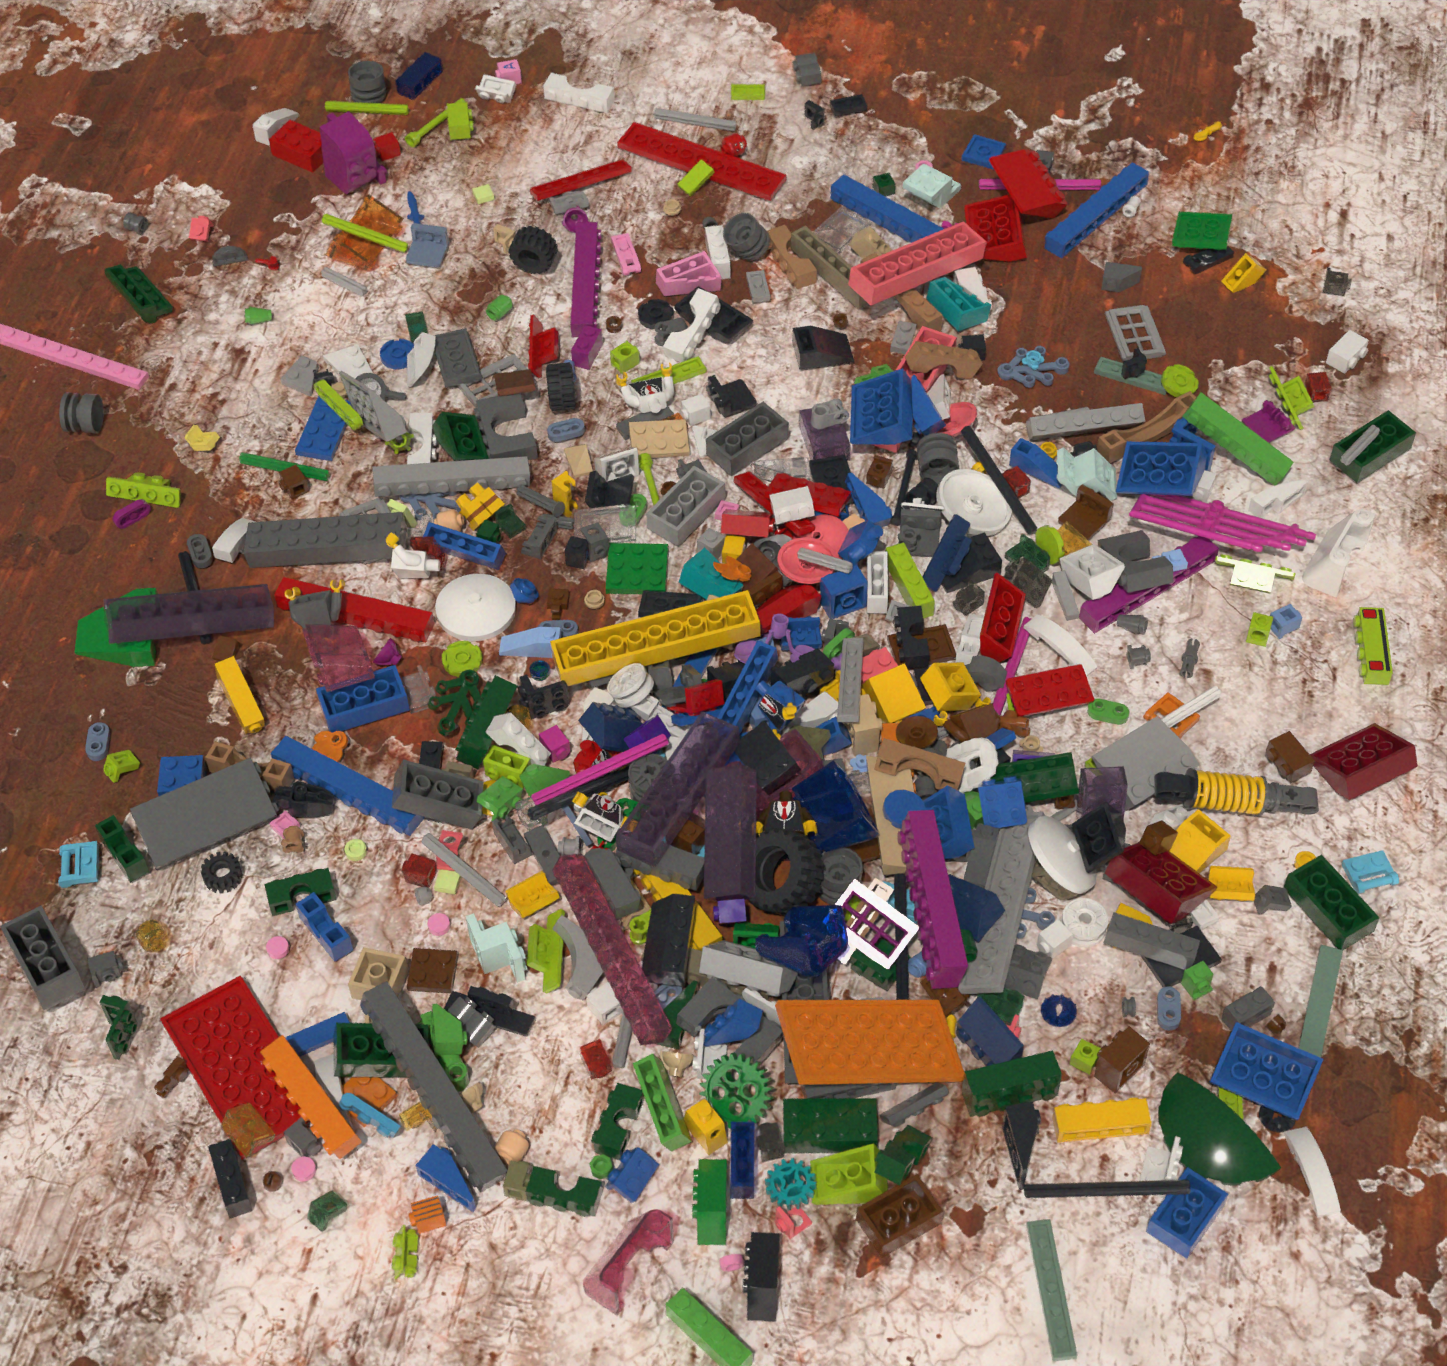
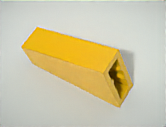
[215,656,265,734]

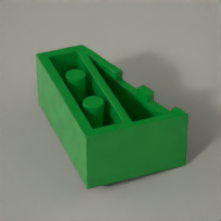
[692,1159,727,1245]

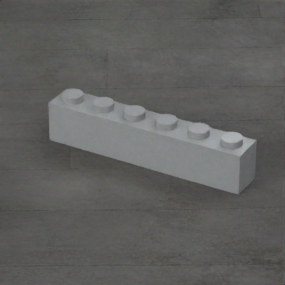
[1026,403,1145,441]

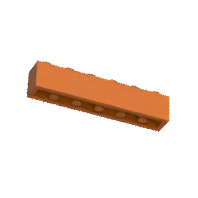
[260,1035,362,1159]

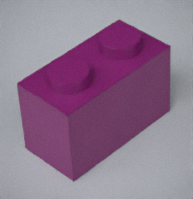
[571,325,603,370]

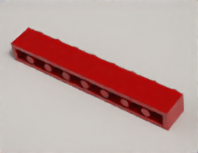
[274,577,435,643]

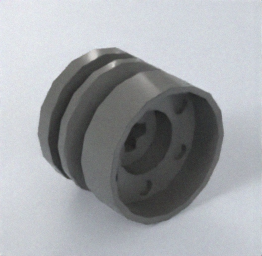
[348,61,386,103]
[723,213,770,261]
[59,392,104,433]
[917,433,959,484]
[628,754,674,805]
[817,847,863,905]

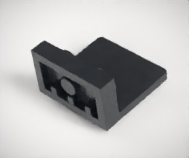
[585,470,634,516]

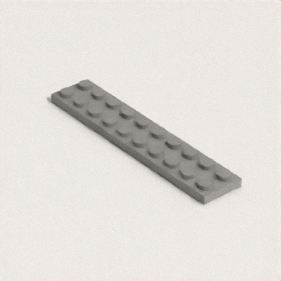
[958,811,1045,994]

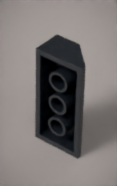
[640,894,696,986]

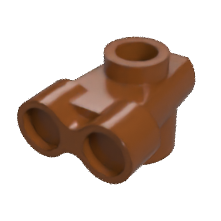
[998,710,1031,738]

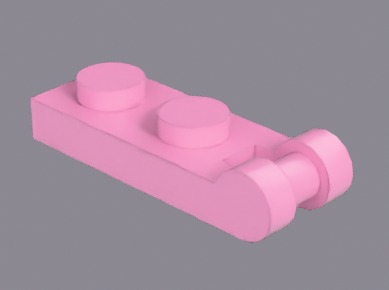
[611,233,641,276]

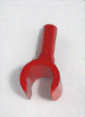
[255,256,279,271]

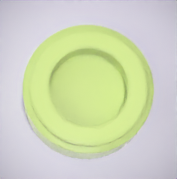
[344,839,367,861]

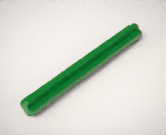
[239,452,330,481]

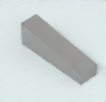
[1052,570,1079,621]

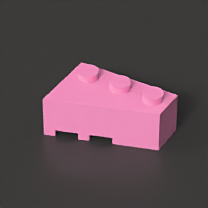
[656,251,722,296]

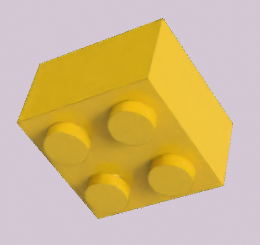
[920,662,981,711]

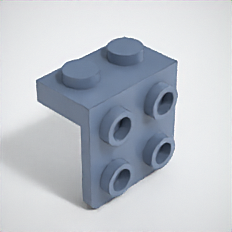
[406,223,449,267]

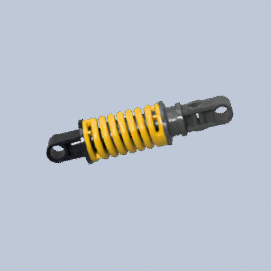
[1154,768,1319,816]

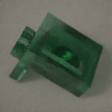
[495,504,526,539]
[307,1190,348,1232]

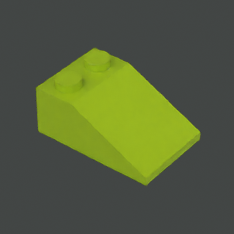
[810,1144,888,1205]

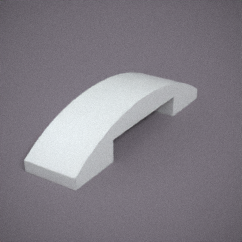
[1023,614,1097,677]
[631,694,711,748]
[315,1054,353,1128]
[1284,1127,1341,1218]

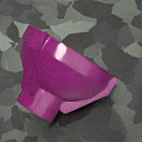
[562,206,588,232]
[373,638,402,665]

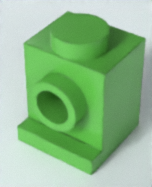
[1181,961,1214,1000]

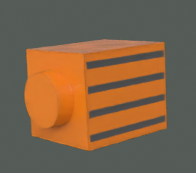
[408,1195,446,1234]

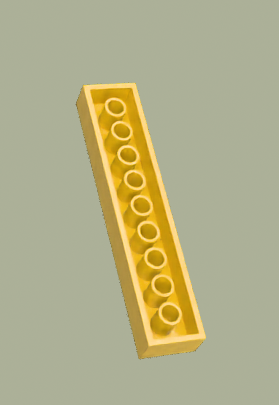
[550,590,760,686]

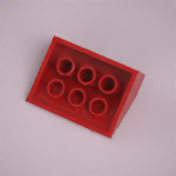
[988,149,1068,218]
[964,194,1027,262]

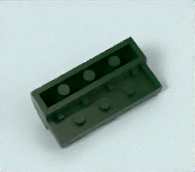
[105,264,173,323]
[990,752,1079,803]

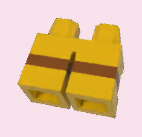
[456,482,504,531]

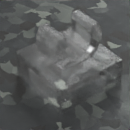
[847,770,870,796]

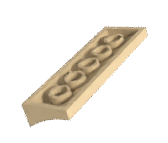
[866,755,914,875]

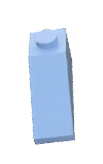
[499,627,561,658]

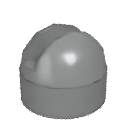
[415,887,433,905]

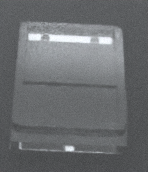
[813,207,872,255]
[574,504,637,544]

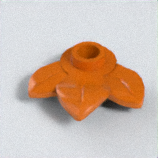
[713,556,751,582]
[311,731,348,762]

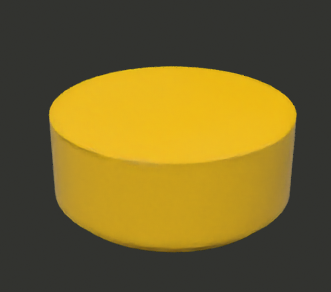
[1294,851,1316,869]

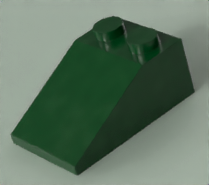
[432,412,489,461]

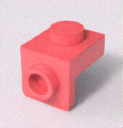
[189,216,214,242]

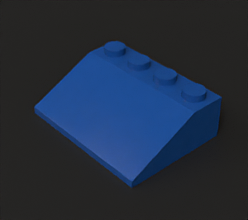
[850,368,913,445]
[1116,441,1207,496]
[1210,1022,1323,1121]

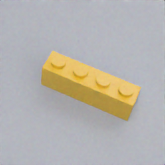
[1052,1097,1152,1143]

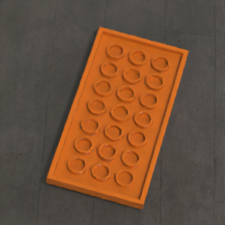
[775,1000,964,1085]

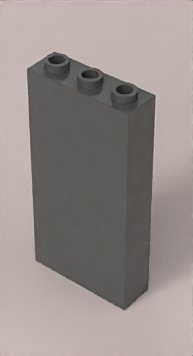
[130,757,279,870]

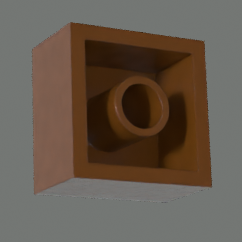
[1094,1026,1150,1094]

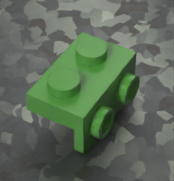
[476,776,523,821]

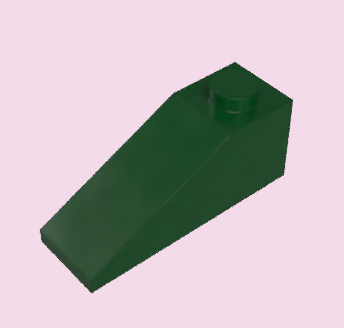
[650,981,698,1050]

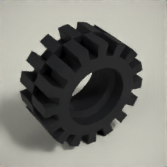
[201,852,243,894]

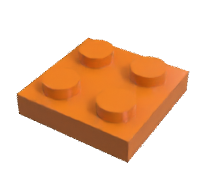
[342,1077,397,1127]

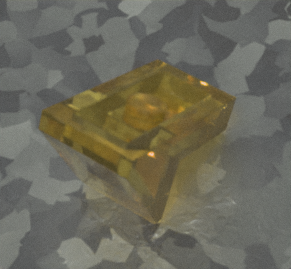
[399,1102,437,1133]

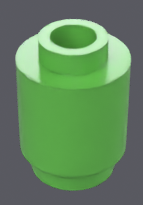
[486,294,512,321]

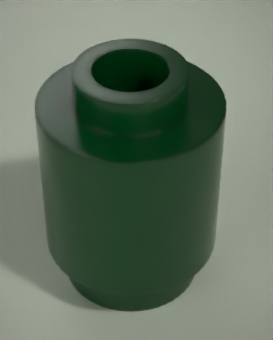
[960,929,977,963]

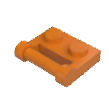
[1143,692,1200,739]

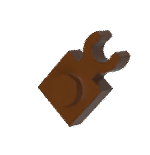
[154,1056,189,1099]

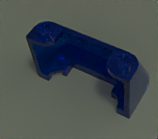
[792,760,880,852]
[755,905,848,977]

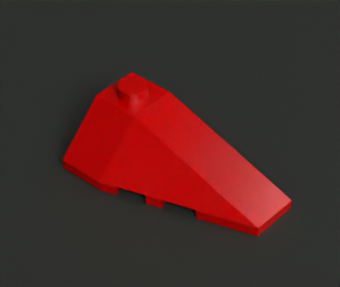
[756,584,821,635]

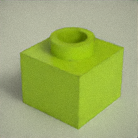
[1069,1039,1101,1075]

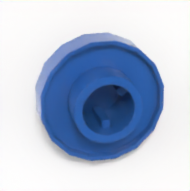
[510,578,538,603]

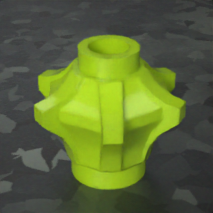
[385,432,414,454]

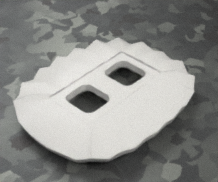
[937,738,999,793]

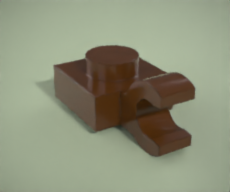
[547,588,569,620]

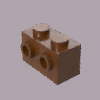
[1266,731,1315,783]

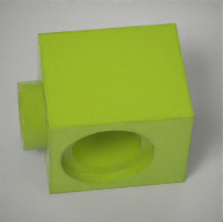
[610,341,640,374]
[1246,612,1273,647]

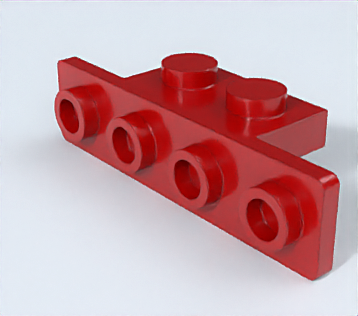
[528,314,558,378]

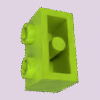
[447,102,474,140]
[483,745,531,788]

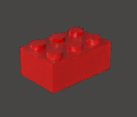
[269,119,324,173]

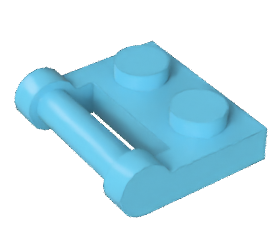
[58,841,99,888]
[1341,850,1399,894]

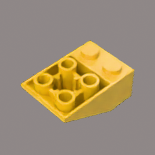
[1168,809,1231,873]

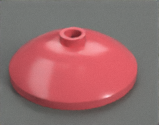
[936,402,977,437]
[793,515,849,560]
[777,537,837,584]

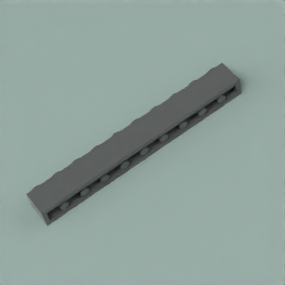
[360,981,508,1193]

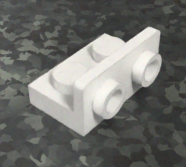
[693,1028,728,1080]

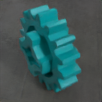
[765,1158,816,1210]

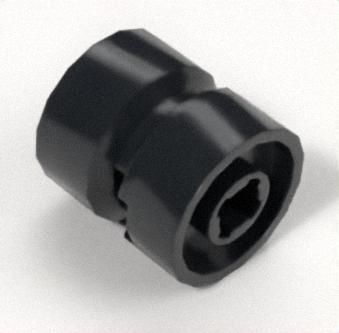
[905,477,939,505]

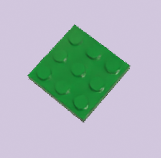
[1172,211,1233,250]
[605,543,668,594]

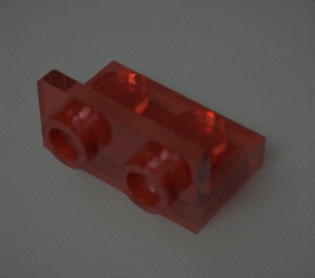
[410,537,445,571]

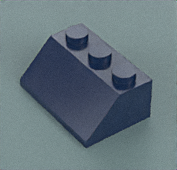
[578,702,642,752]
[948,874,1006,942]
[956,996,1024,1066]

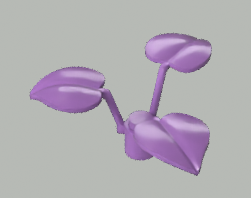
[734,614,815,664]

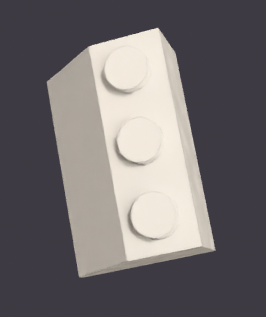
[1060,544,1125,600]

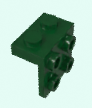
[850,937,911,991]
[99,995,138,1060]

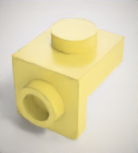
[185,425,220,451]

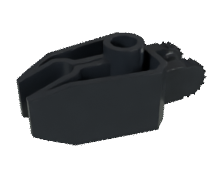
[272,781,334,817]

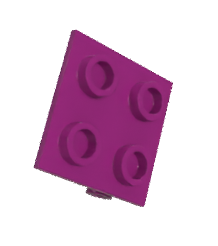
[1241,400,1296,443]

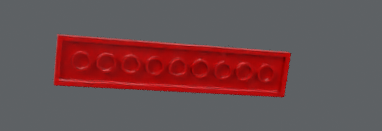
[617,122,787,201]

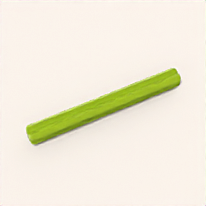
[325,101,409,115]
[322,214,408,253]

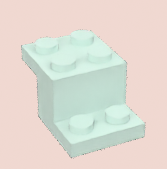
[903,163,961,209]
[1056,447,1117,501]
[465,913,527,983]

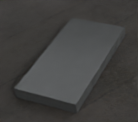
[434,328,481,387]

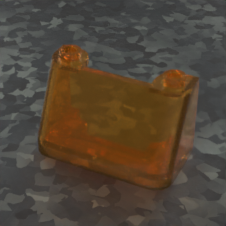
[325,194,404,270]

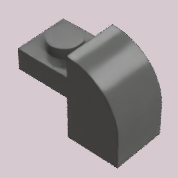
[965,656,1007,692]

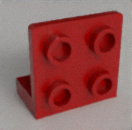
[667,679,724,716]

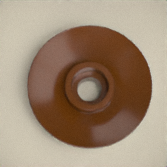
[896,716,938,749]

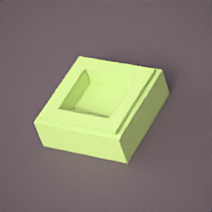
[472,184,495,204]
[434,869,461,895]

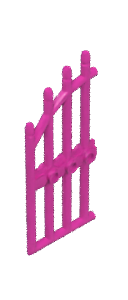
[1129,494,1316,552]

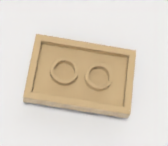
[628,419,690,458]

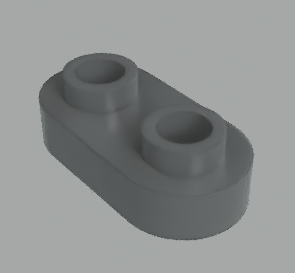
[187,534,213,568]

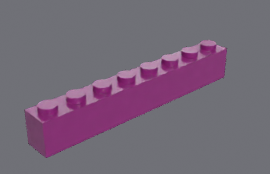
[570,222,602,337]
[1079,536,1219,634]

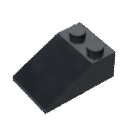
[941,532,1002,593]
[731,720,801,795]
[1072,801,1126,873]
[1002,1102,1041,1190]

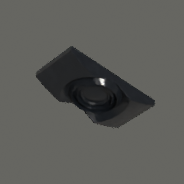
[674,286,753,343]

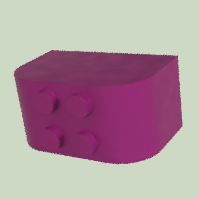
[320,111,377,194]

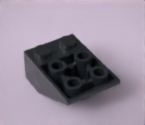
[792,325,854,370]

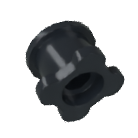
[313,369,335,386]

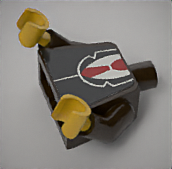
[750,791,818,837]

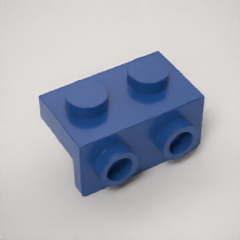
[779,617,822,651]
[605,1147,659,1203]

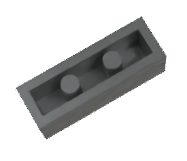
[585,849,641,920]

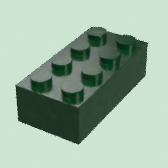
[1330,410,1416,483]
[455,675,518,770]
[1283,854,1380,950]
[333,1022,429,1078]
[962,1050,1062,1117]
[783,1098,878,1154]

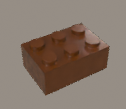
[856,1174,943,1258]

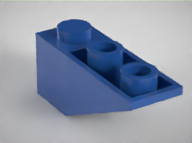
[1009,438,1063,489]
[704,999,763,1047]

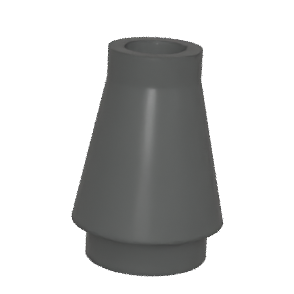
[1117,614,1148,634]

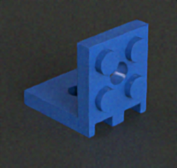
[1169,417,1216,472]

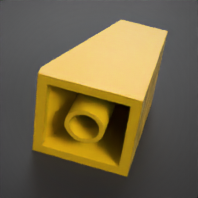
[861,663,926,723]

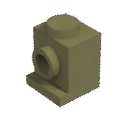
[503,1161,531,1201]

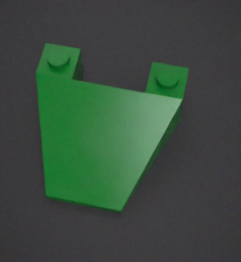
[75,588,161,667]

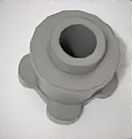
[558,836,583,860]

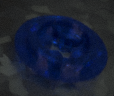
[1041,993,1077,1027]

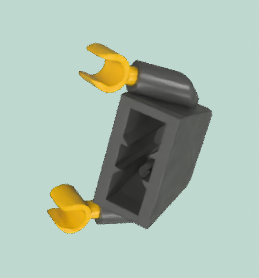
[285,579,345,639]

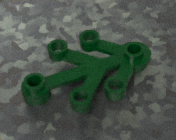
[427,669,480,736]

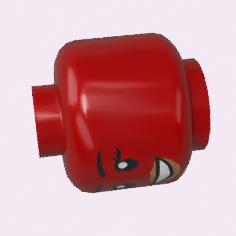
[720,133,747,157]

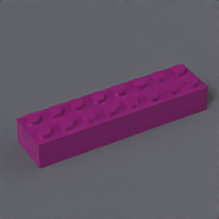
[897,810,968,989]

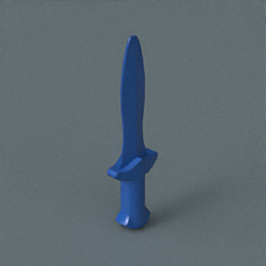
[407,191,424,224]

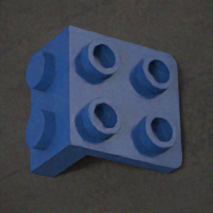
[978,776,1027,828]

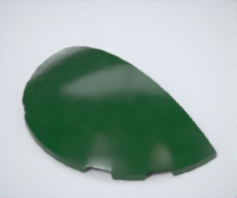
[1158,1072,1281,1186]

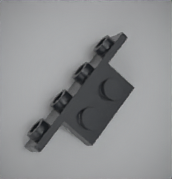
[444,986,535,1037]

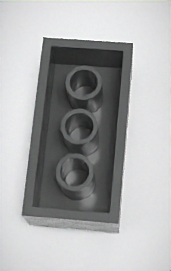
[706,401,789,476]
[392,759,484,829]

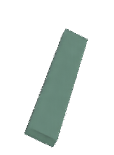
[1298,945,1343,1058]
[1026,1219,1078,1362]

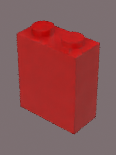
[721,509,775,537]

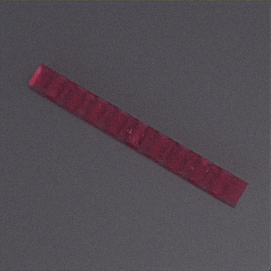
[552,854,672,1045]

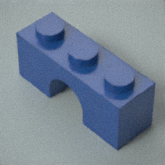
[295,892,353,962]

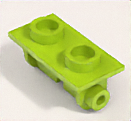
[391,1225,418,1279]

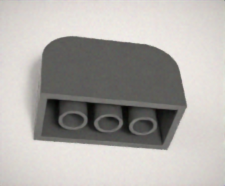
[0,905,85,1011]

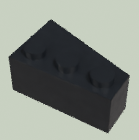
[771,649,834,697]
[707,660,771,704]
[743,1232,780,1322]

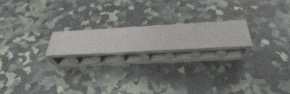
[372,457,530,497]

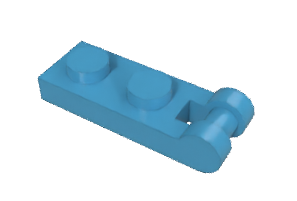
[339,1093,400,1138]

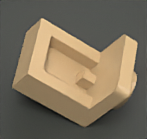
[493,224,516,254]

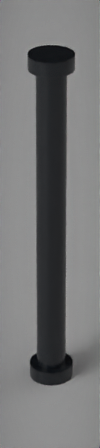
[890,450,918,526]

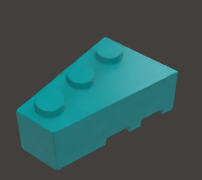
[926,277,991,331]
[678,547,744,600]

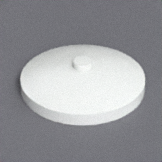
[936,469,1012,536]
[435,574,516,641]
[1028,816,1097,894]

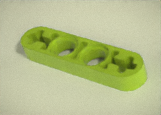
[314,379,363,430]

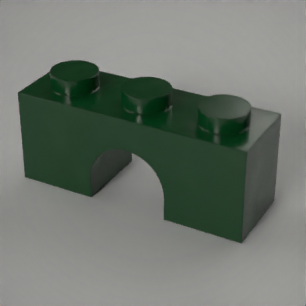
[95,815,149,883]
[264,867,336,916]
[591,1082,644,1160]
[875,1125,932,1186]
[526,1166,603,1217]

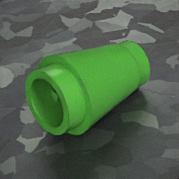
[245,306,271,325]

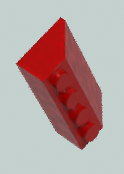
[980,573,1026,663]

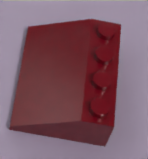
[1310,723,1418,800]
[1105,842,1217,924]

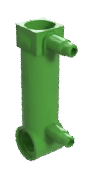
[415,1010,469,1092]

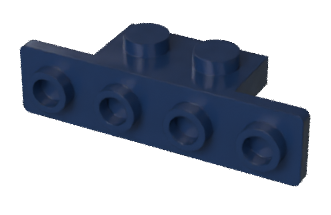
[922,514,972,592]

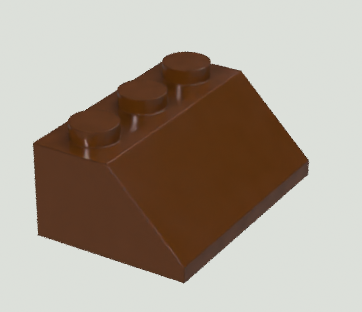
[640,797,716,855]

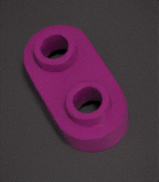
[113,499,151,529]

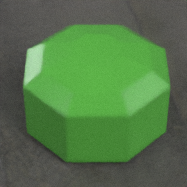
[589,1154,613,1179]

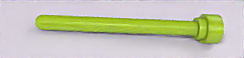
[405,98,465,148]
[638,453,660,506]

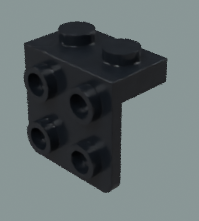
[706,375,757,417]
[517,674,569,720]

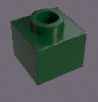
[872,172,896,197]
[476,520,501,544]

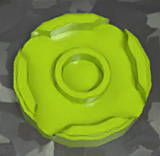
[1161,364,1198,397]
[1035,525,1065,564]
[442,641,482,677]

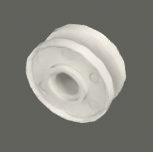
[607,663,654,707]
[1061,898,1108,948]

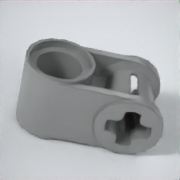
[811,399,849,429]

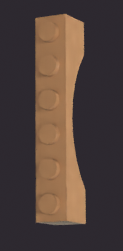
[861,253,943,331]
[1097,391,1196,463]

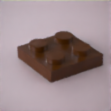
[407,948,458,994]

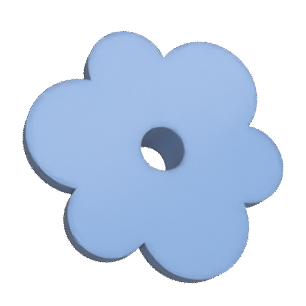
[850,754,869,775]

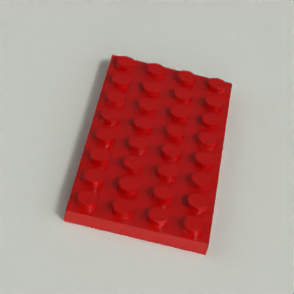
[160,975,311,1160]

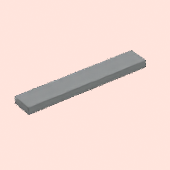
[837,638,864,722]

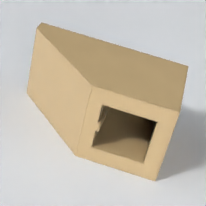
[849,226,893,258]

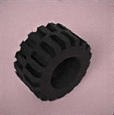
[508,226,558,274]
[546,362,576,412]

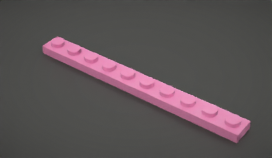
[0,324,149,390]

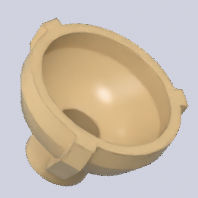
[660,1051,694,1077]
[459,1081,483,1113]

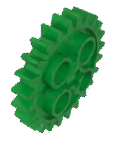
[699,1053,774,1129]

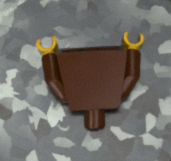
[933,697,1000,743]

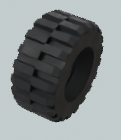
[739,828,824,915]

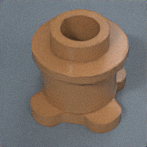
[281,826,304,853]

